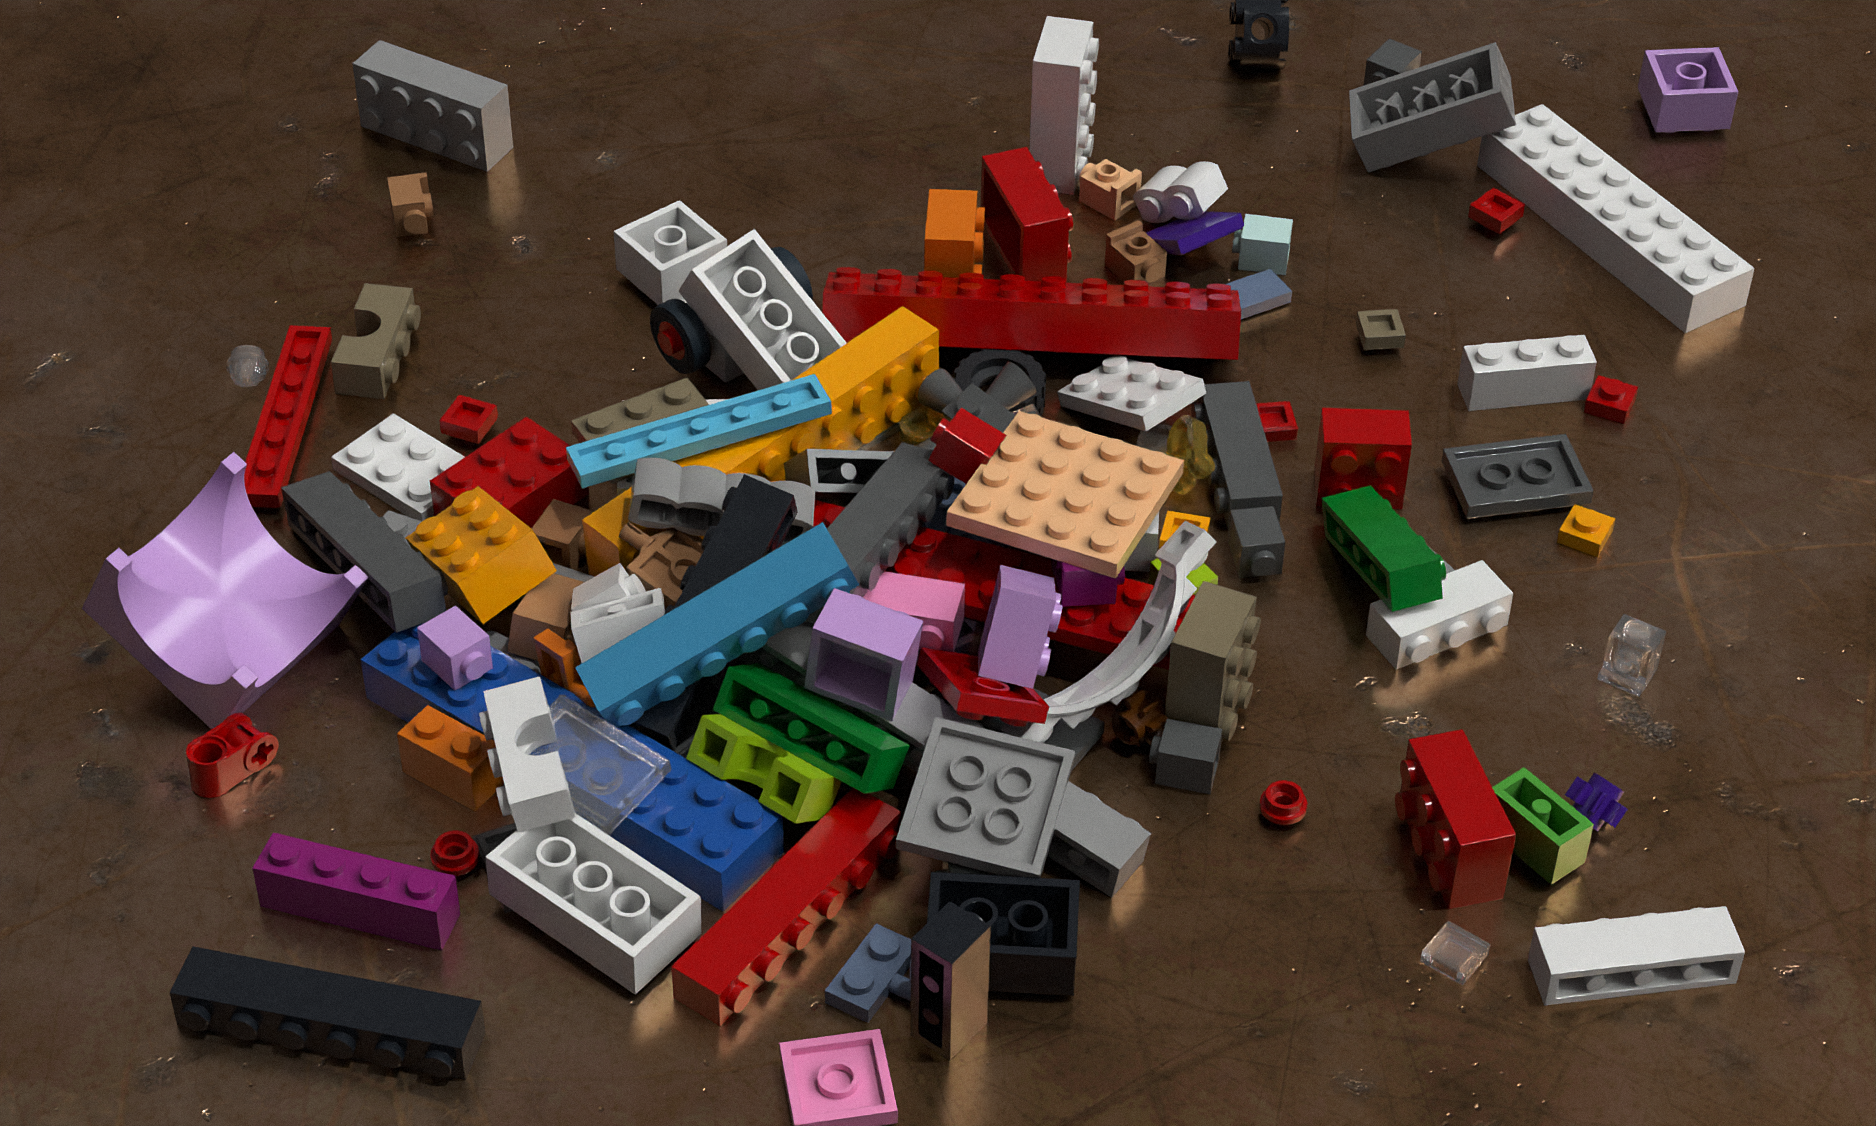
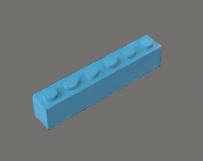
[575,522,859,730]

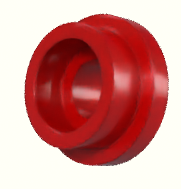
[1259,780,1308,825]
[430,830,480,876]

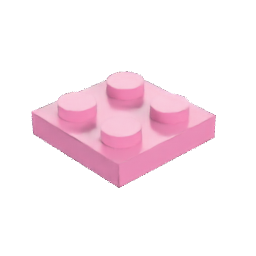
[779,1029,898,1126]

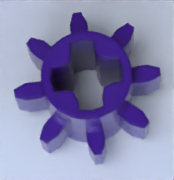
[1565,772,1628,831]

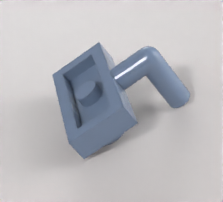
[825,924,911,1023]

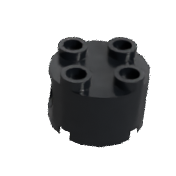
[1228,0,1289,70]

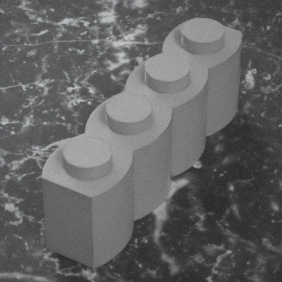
[628,458,815,547]

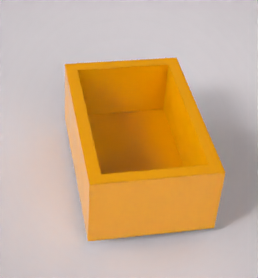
[405,486,557,624]

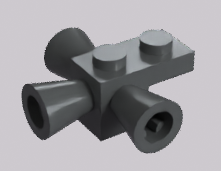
[916,362,1037,450]

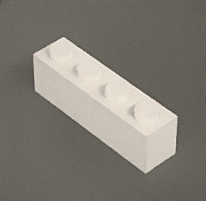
[1528,906,1745,1006]

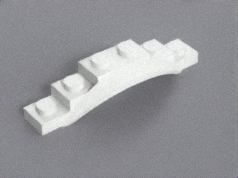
[1001,521,1216,743]

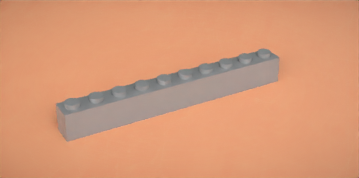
[737,621,1151,898]

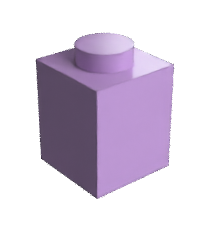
[417,605,493,690]

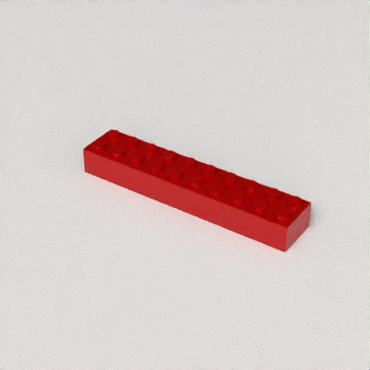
[822,267,1241,360]

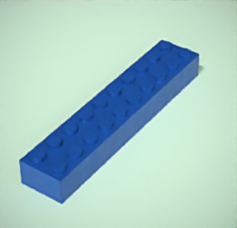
[361,622,784,912]

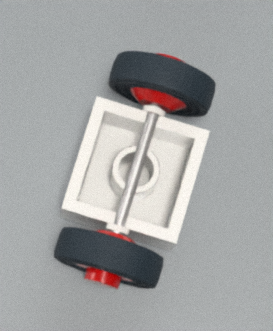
[650,247,813,383]

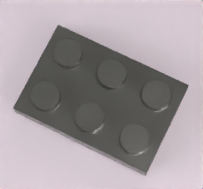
[1441,434,1594,519]

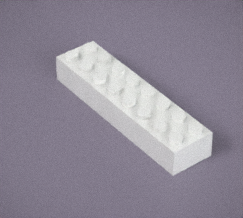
[1477,104,1754,333]

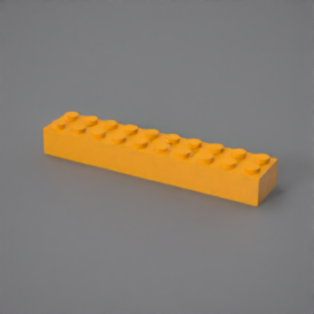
[582,306,939,576]

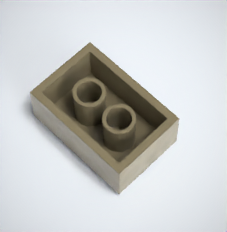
[1164,581,1261,743]

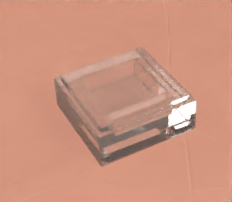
[1420,921,1491,986]

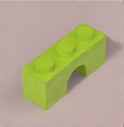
[686,714,842,823]

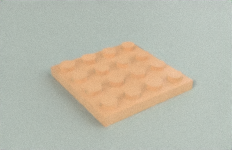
[946,411,1184,578]

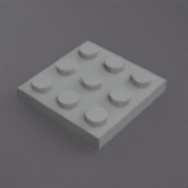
[896,717,1075,878]

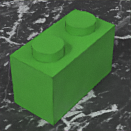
[1492,767,1594,885]

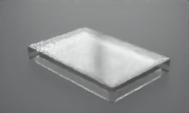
[529,694,672,835]

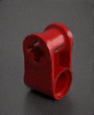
[186,712,279,798]

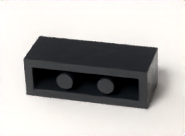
[910,901,991,1061]

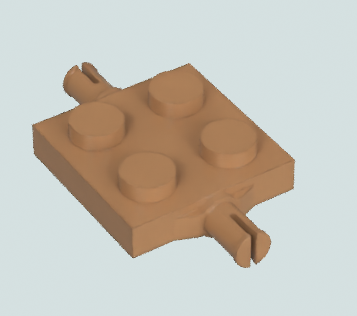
[618,521,703,610]

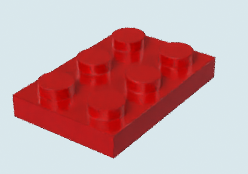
[917,647,1049,727]

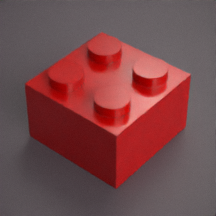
[1314,408,1412,509]

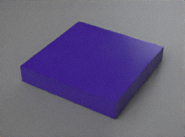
[1146,211,1244,255]

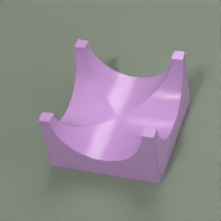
[82,452,369,729]

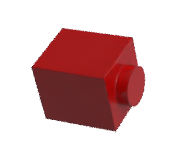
[928,407,1007,484]

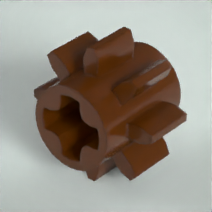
[1111,688,1168,747]

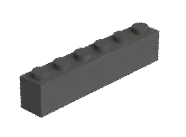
[805,442,955,624]
[281,471,448,633]

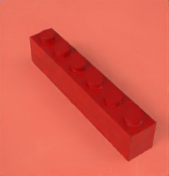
[671,788,901,1027]

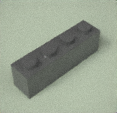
[1191,381,1283,530]

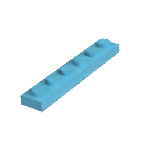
[566,374,832,488]

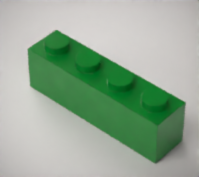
[1322,485,1446,612]
[713,663,910,794]

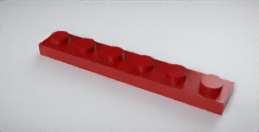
[244,325,332,508]

